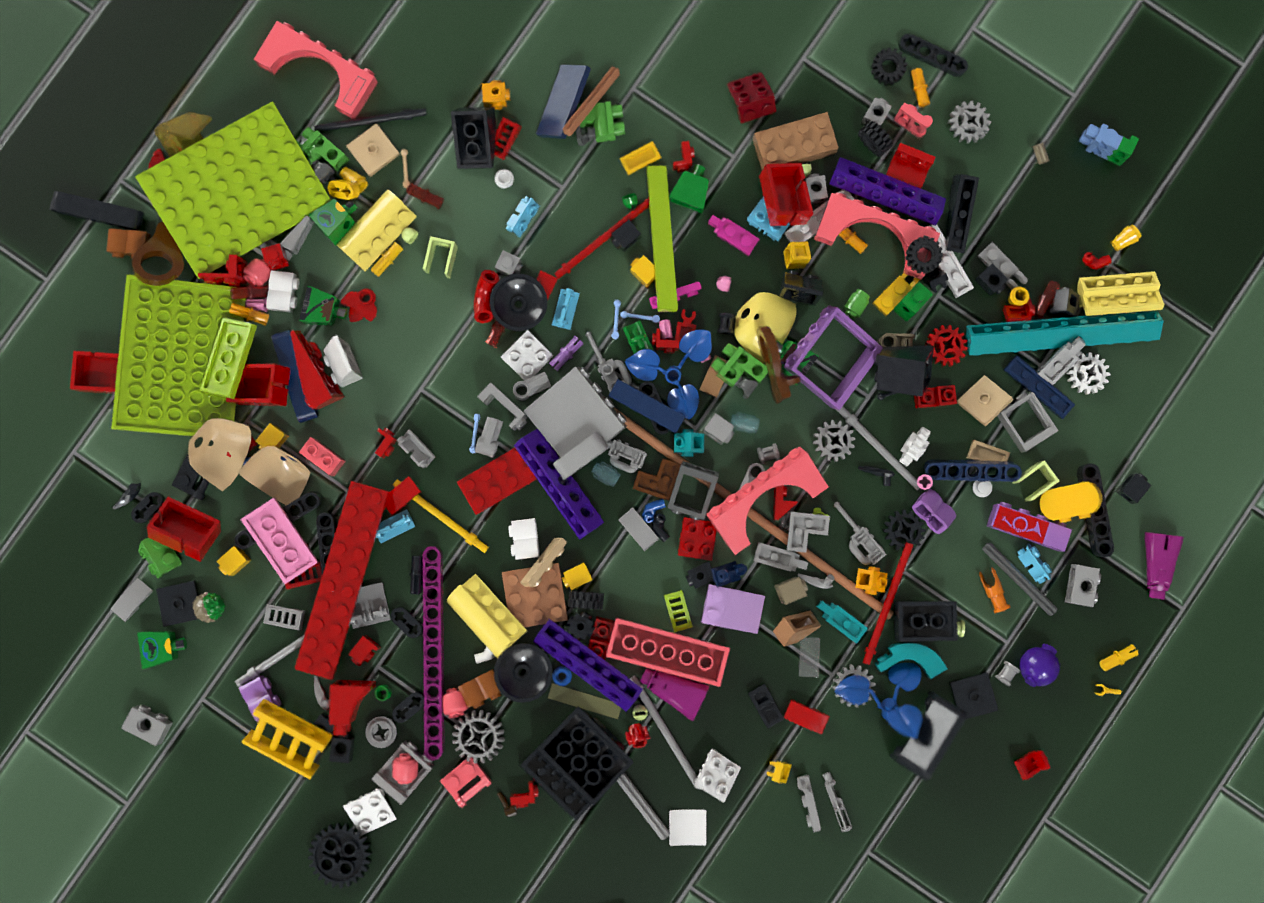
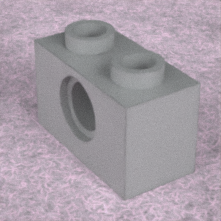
[703,413,735,445]
[1065,564,1101,607]
[121,704,173,746]

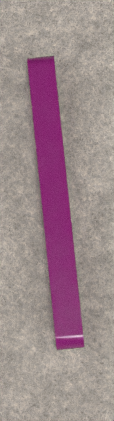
[423,546,445,760]

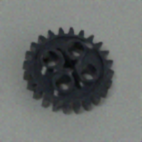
[308,822,372,888]

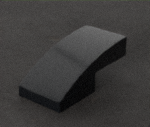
[748,684,784,729]

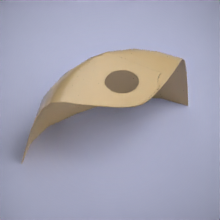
[188,418,251,492]
[238,446,310,509]

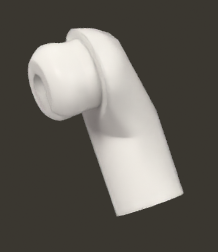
[474,647,495,664]

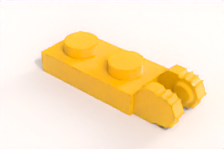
[872,273,920,316]

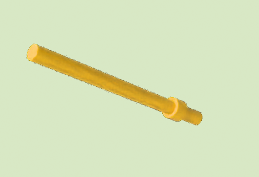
[393,479,489,553]

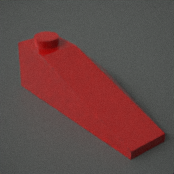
[290,330,344,409]

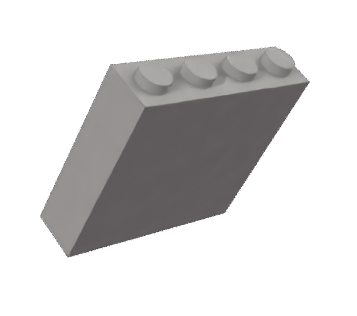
[524,367,627,457]

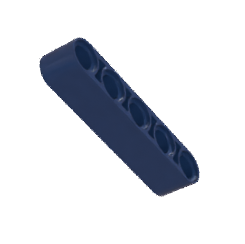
[271,329,319,423]
[923,459,1022,482]

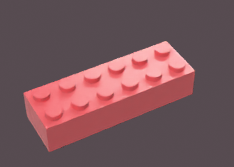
[606,617,730,687]

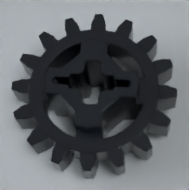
[883,510,926,551]

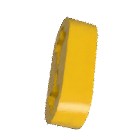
[328,179,360,200]

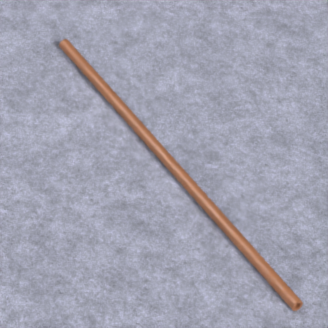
[614,408,894,620]

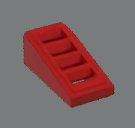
[495,117,522,160]
[285,562,322,590]

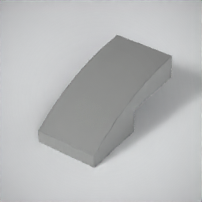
[618,508,659,551]
[111,578,153,622]

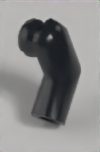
[652,513,670,543]

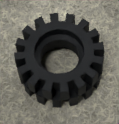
[871,48,907,86]
[858,121,893,157]
[905,236,943,274]
[568,591,604,609]

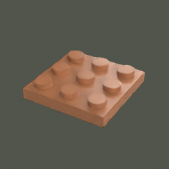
[502,563,568,627]

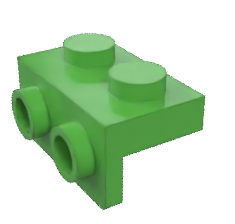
[138,538,182,579]

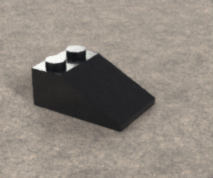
[451,107,496,169]
[779,271,823,306]
[894,601,958,642]

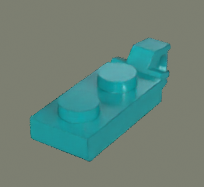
[816,600,868,644]

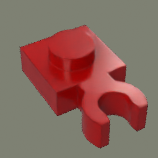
[675,309,696,342]

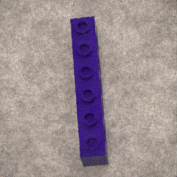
[829,157,946,226]
[514,428,604,540]
[533,619,643,711]

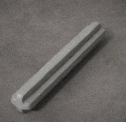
[617,773,670,840]

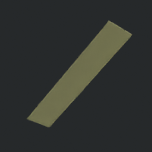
[548,683,621,719]

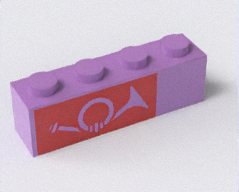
[987,502,1072,552]

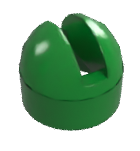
[622,193,638,209]
[375,685,392,701]

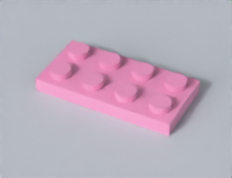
[241,498,319,584]

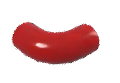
[474,270,499,323]

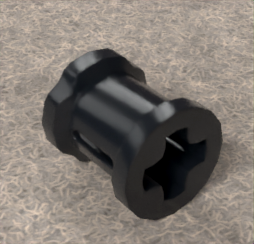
[717,313,736,335]

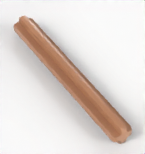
[563,67,620,136]

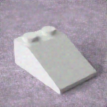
[323,335,363,387]

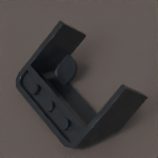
[889,690,967,781]

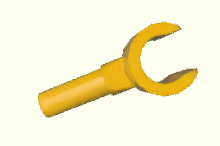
[1094,683,1121,696]

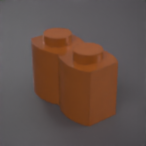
[107,229,151,259]
[458,669,502,709]

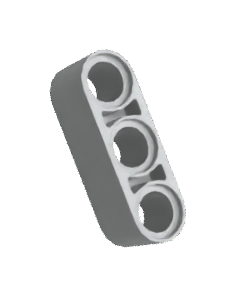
[553,432,609,480]

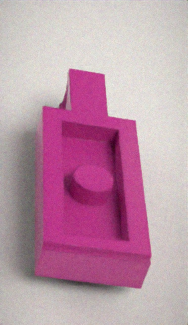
[708,215,759,256]
[649,282,702,309]

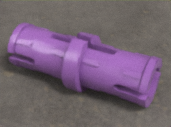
[549,336,584,372]

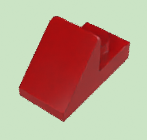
[773,485,798,520]

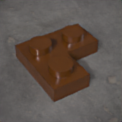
[633,458,681,501]

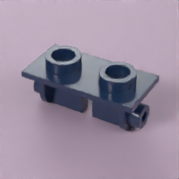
[711,561,747,588]

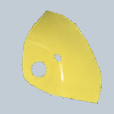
[734,292,797,363]

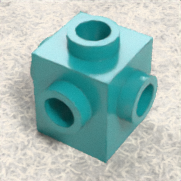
[674,429,704,457]

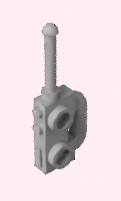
[585,331,632,392]
[606,439,647,473]
[834,502,887,565]

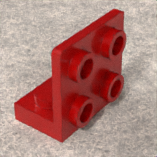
[886,143,936,189]
[198,254,248,287]

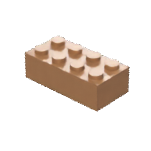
[753,112,838,170]

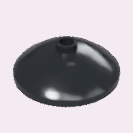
[490,274,548,331]
[494,643,553,703]

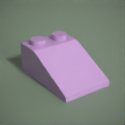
[701,584,765,634]

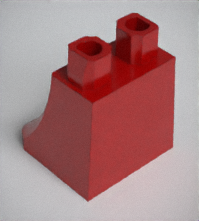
[329,680,376,735]

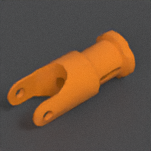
[979,567,1011,613]

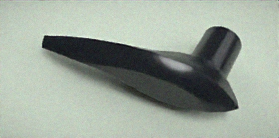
[858,466,895,486]
[113,483,141,510]

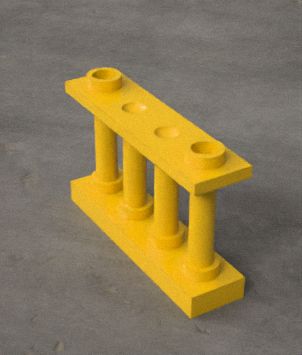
[242,699,333,779]

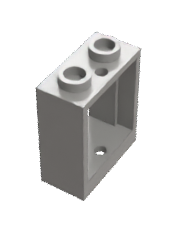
[997,392,1058,453]

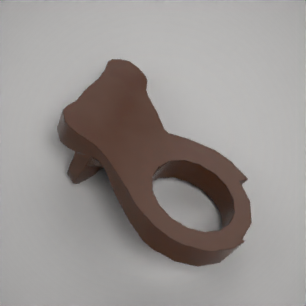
[132,221,184,286]
[757,326,801,404]

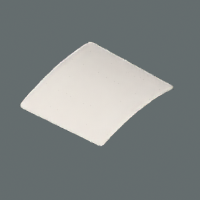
[669,810,706,846]

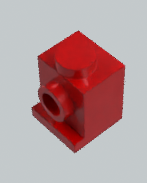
[261,243,289,271]
[349,635,381,666]

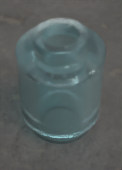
[730,411,760,434]
[591,461,621,487]

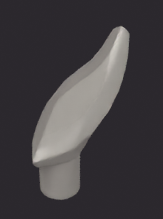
[797,573,834,589]
[314,676,330,711]

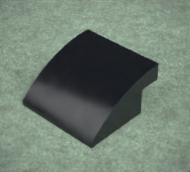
[519,707,634,821]

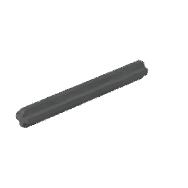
[982,543,1058,616]

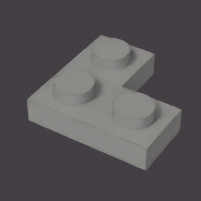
[787,512,830,552]

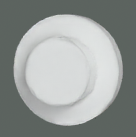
[495,169,514,188]
[972,481,992,497]

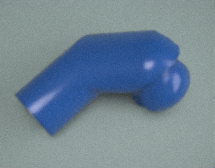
[642,499,666,523]

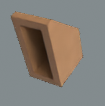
[773,610,821,647]

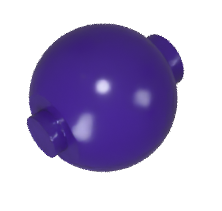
[1020,644,1060,687]

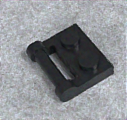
[172,454,210,500]

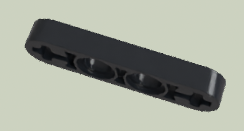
[898,34,968,77]

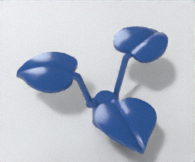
[625,329,712,420]
[835,663,922,739]

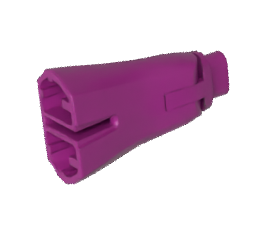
[1144,532,1184,599]
[640,668,710,721]

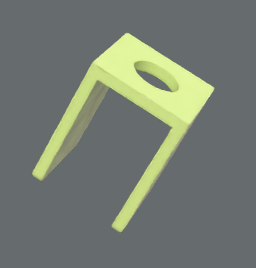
[423,236,458,278]
[1012,461,1059,502]

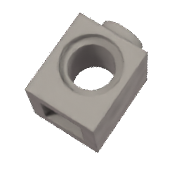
[862,97,892,126]
[805,174,828,204]

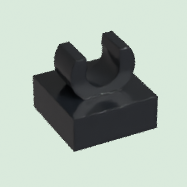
[922,268,949,293]

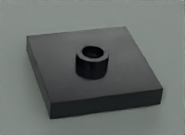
[156,581,199,627]
[949,672,998,719]

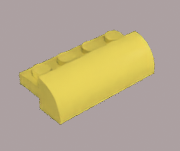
[337,189,417,271]
[1077,272,1164,316]
[447,574,527,659]

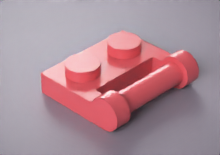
[894,103,933,137]
[440,757,492,808]

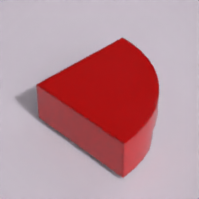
[148,149,166,168]

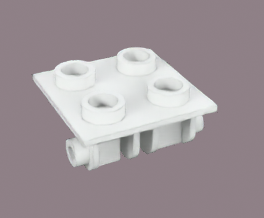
[501,330,553,380]
[694,749,741,803]
[343,788,397,836]

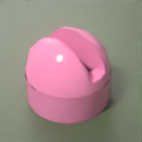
[716,276,731,292]

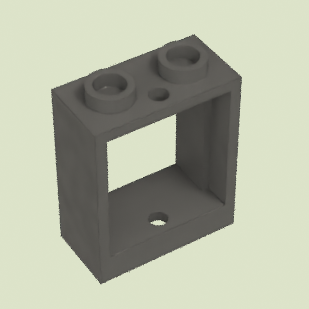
[668,461,719,520]

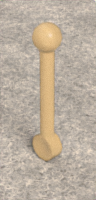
[401,149,411,188]

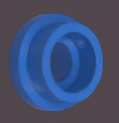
[552,666,572,686]

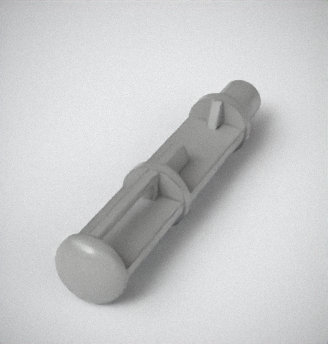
[823,772,852,832]

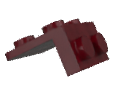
[727,72,776,124]

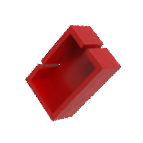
[759,163,814,226]
[70,351,119,394]
[226,364,290,406]
[147,497,221,562]

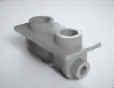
[397,429,435,468]

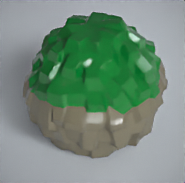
[193,592,226,623]

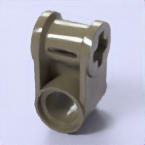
[877,333,915,347]

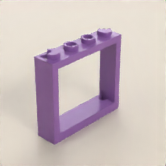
[783,306,883,410]

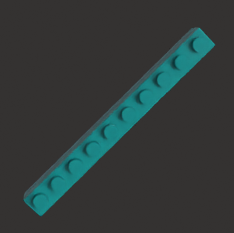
[965,310,1164,356]

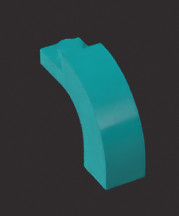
[874,642,947,679]

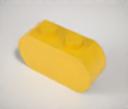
[1040,481,1102,523]

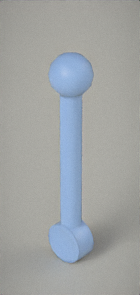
[611,300,621,339]
[620,311,660,323]
[469,414,480,453]

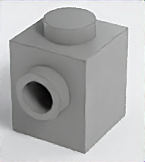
[495,250,523,276]

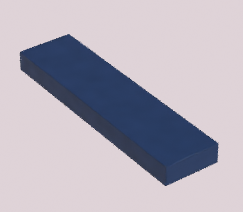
[1003,355,1075,419]
[608,379,685,434]

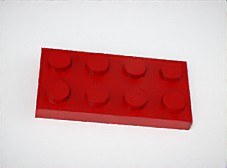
[457,448,537,515]

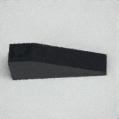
[945,174,979,254]

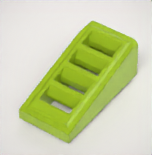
[664,590,692,632]

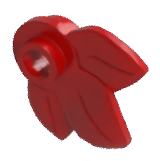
[340,288,377,322]

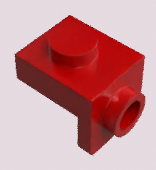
[673,141,695,172]
[1003,298,1035,322]
[652,328,679,353]
[375,427,397,458]
[1014,750,1051,780]
[510,780,539,808]

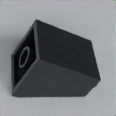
[874,345,934,397]

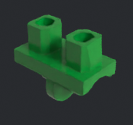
[623,320,654,354]

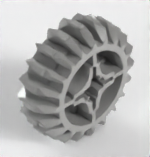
[452,710,505,764]

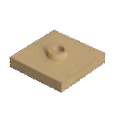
[347,124,400,177]
[957,375,1013,427]

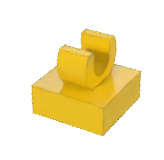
[767,761,792,783]

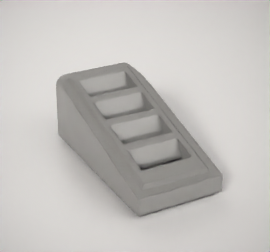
[280,216,314,255]
[263,604,305,630]

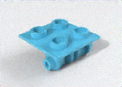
[747,196,790,241]

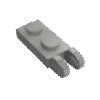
[978,242,1028,290]

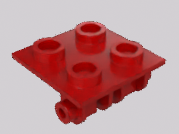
[677,517,717,561]

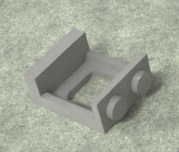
[478,383,528,431]
[372,740,434,804]

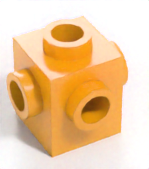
[482,80,510,110]
[855,566,888,595]

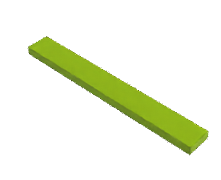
[647,166,678,312]

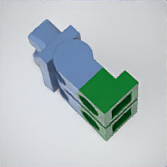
[1079,124,1139,166]

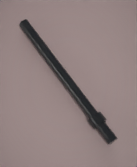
[314,108,427,132]

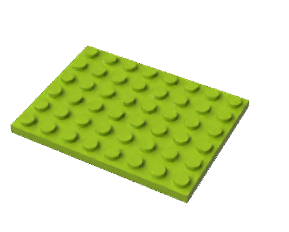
[135,101,331,279]
[111,275,247,436]

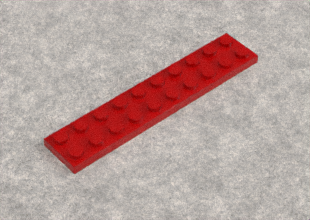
[295,481,389,680]

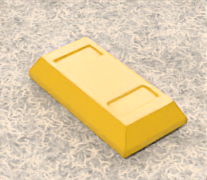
[619,141,662,175]

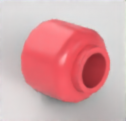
[243,258,271,287]
[442,688,468,718]
[392,753,418,784]

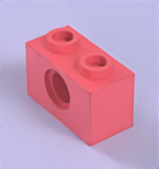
[299,437,346,476]

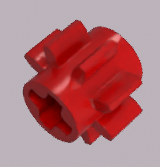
[625,723,650,748]

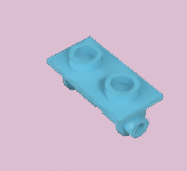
[506,197,539,238]
[552,288,580,330]
[376,510,416,543]
[1017,543,1052,584]

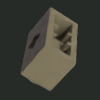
[774,577,808,605]

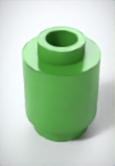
[843,289,870,319]

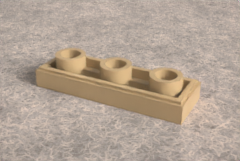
[520,538,566,587]

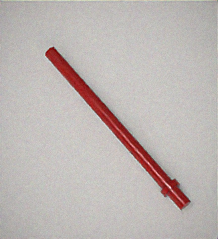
[554,197,649,279]
[863,542,913,665]

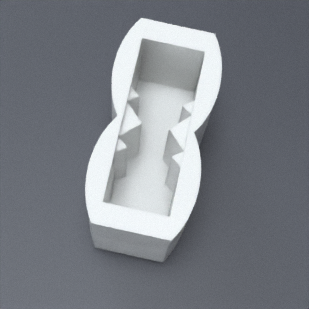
[266,270,299,312]
[509,518,540,560]

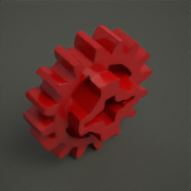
[925,325,968,367]

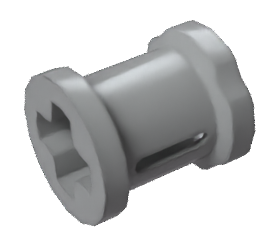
[757,443,780,464]
[995,661,1020,687]

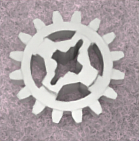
[1066,352,1110,395]
[899,427,930,466]

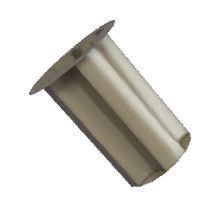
[1031,142,1049,165]

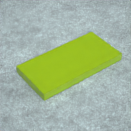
[200,318,257,399]

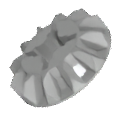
[366,716,397,748]

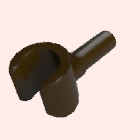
[497,792,517,817]

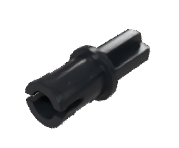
[409,556,423,595]

